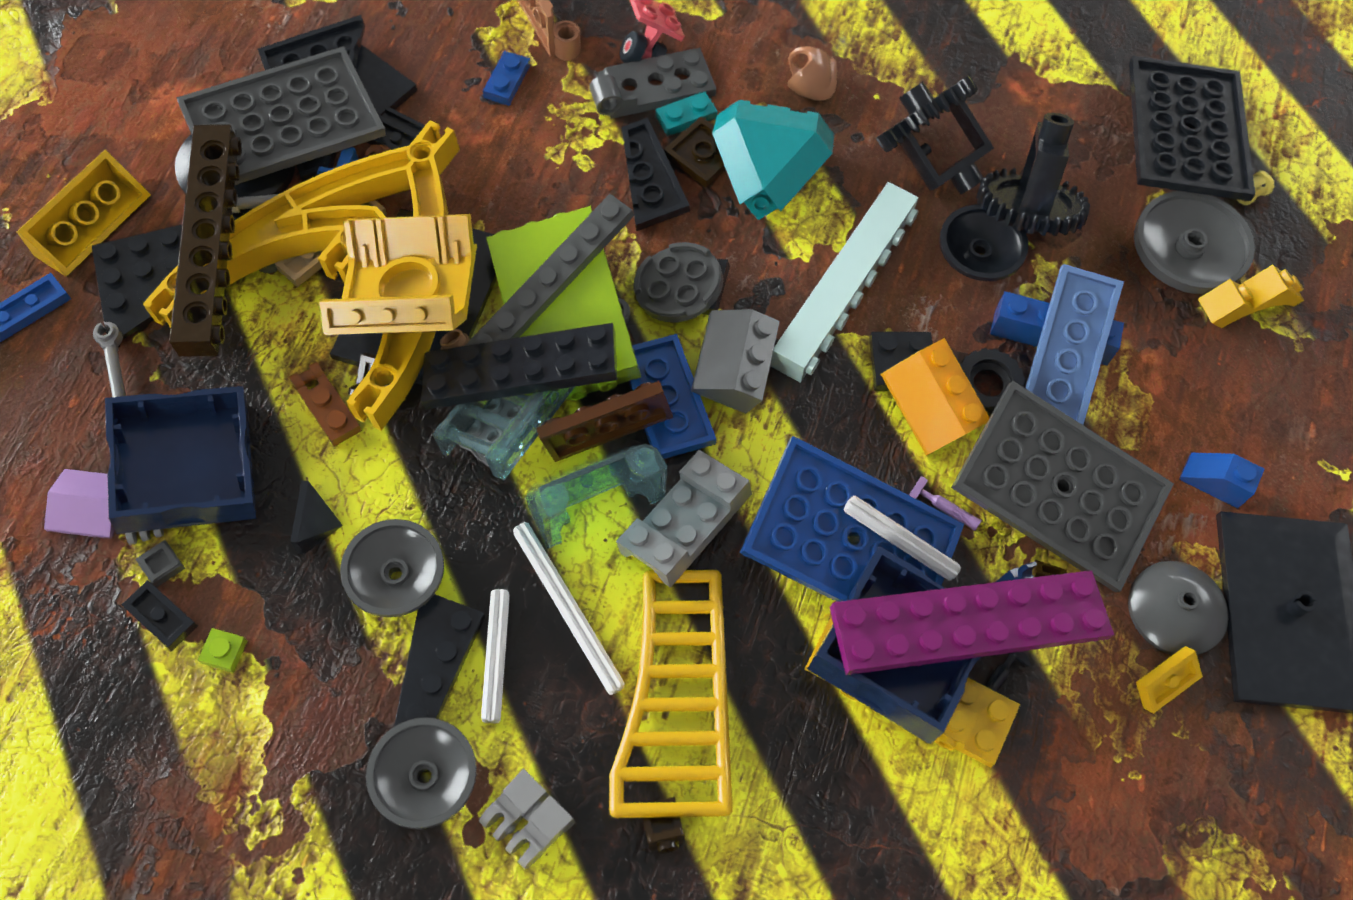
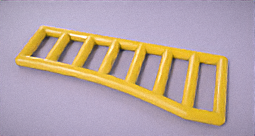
[609,570,733,818]

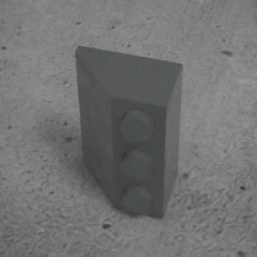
[691,309,780,414]

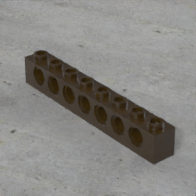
[169,125,242,357]

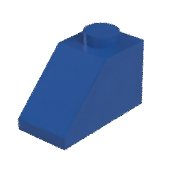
[1179,452,1265,509]

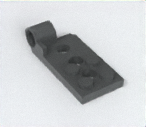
[589,48,717,119]

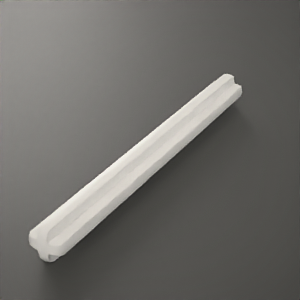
[513,522,624,695]

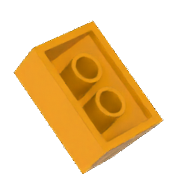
[881,338,990,456]

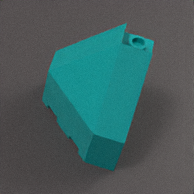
[712,100,835,220]

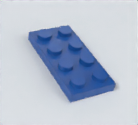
[628,334,716,461]

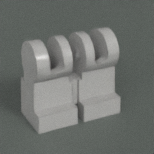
[479,768,575,869]

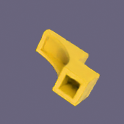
[1198,265,1304,328]

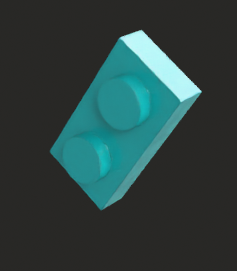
[655,91,718,137]

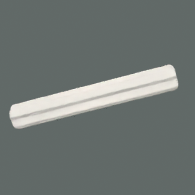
[844,496,961,581]
[481,589,510,724]

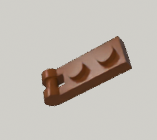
[289,361,362,447]

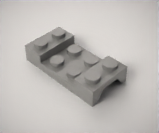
[616,450,752,588]

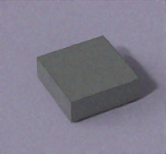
[135,540,185,588]

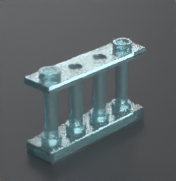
[432,387,575,480]

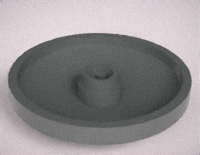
[1134,191,1255,294]

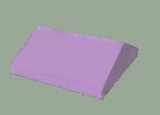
[44,469,115,539]

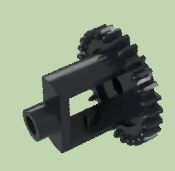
[875,74,994,195]
[976,113,1090,236]

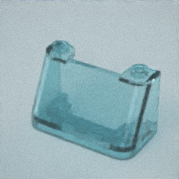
[526,444,667,549]

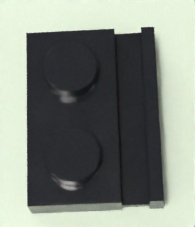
[367,106,425,150]

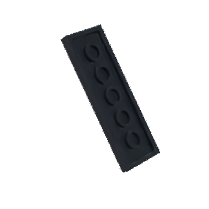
[421,323,618,410]

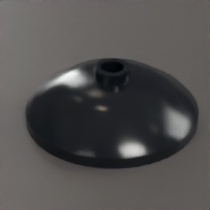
[939,204,1029,281]

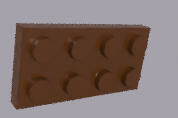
[536,381,673,462]

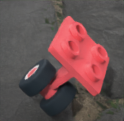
[620,0,685,63]

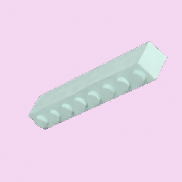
[770,182,919,383]

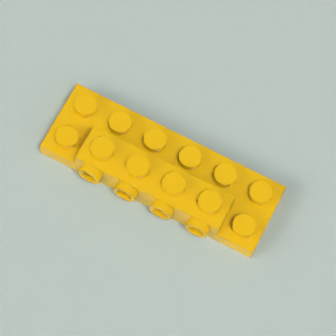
[804,616,1020,768]

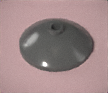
[340,519,444,617]
[1128,561,1229,656]
[366,718,477,829]

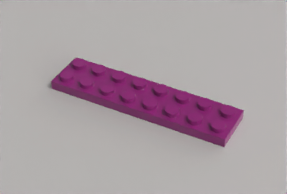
[829,570,1114,675]

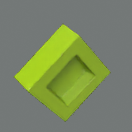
[198,628,247,673]

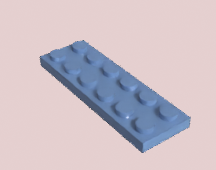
[1026,264,1124,425]

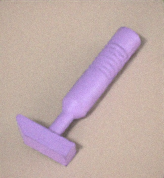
[909,476,982,531]

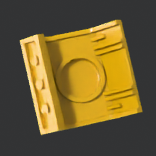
[319,214,477,335]

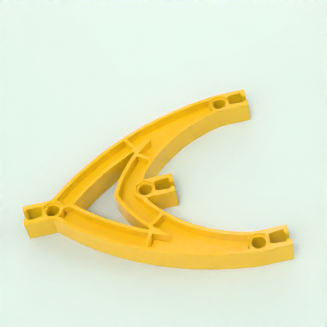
[143,120,460,431]

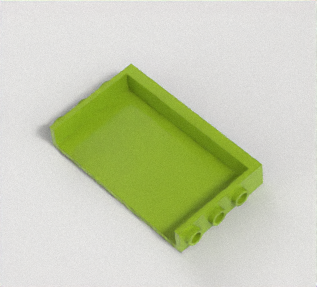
[486,206,641,410]

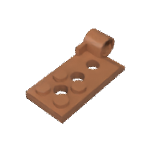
[517,0,581,61]

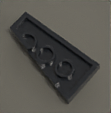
[622,118,690,232]
[394,594,485,727]

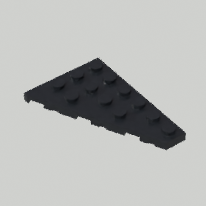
[258,15,365,182]
[92,208,253,348]

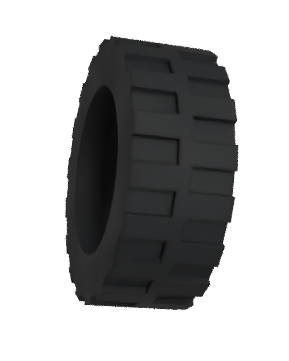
[960,348,1025,417]

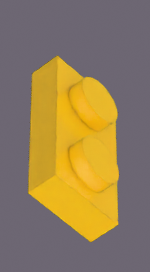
[1136,646,1203,714]

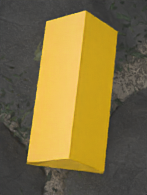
[17,150,151,277]

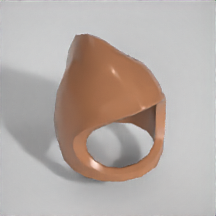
[787,46,837,101]

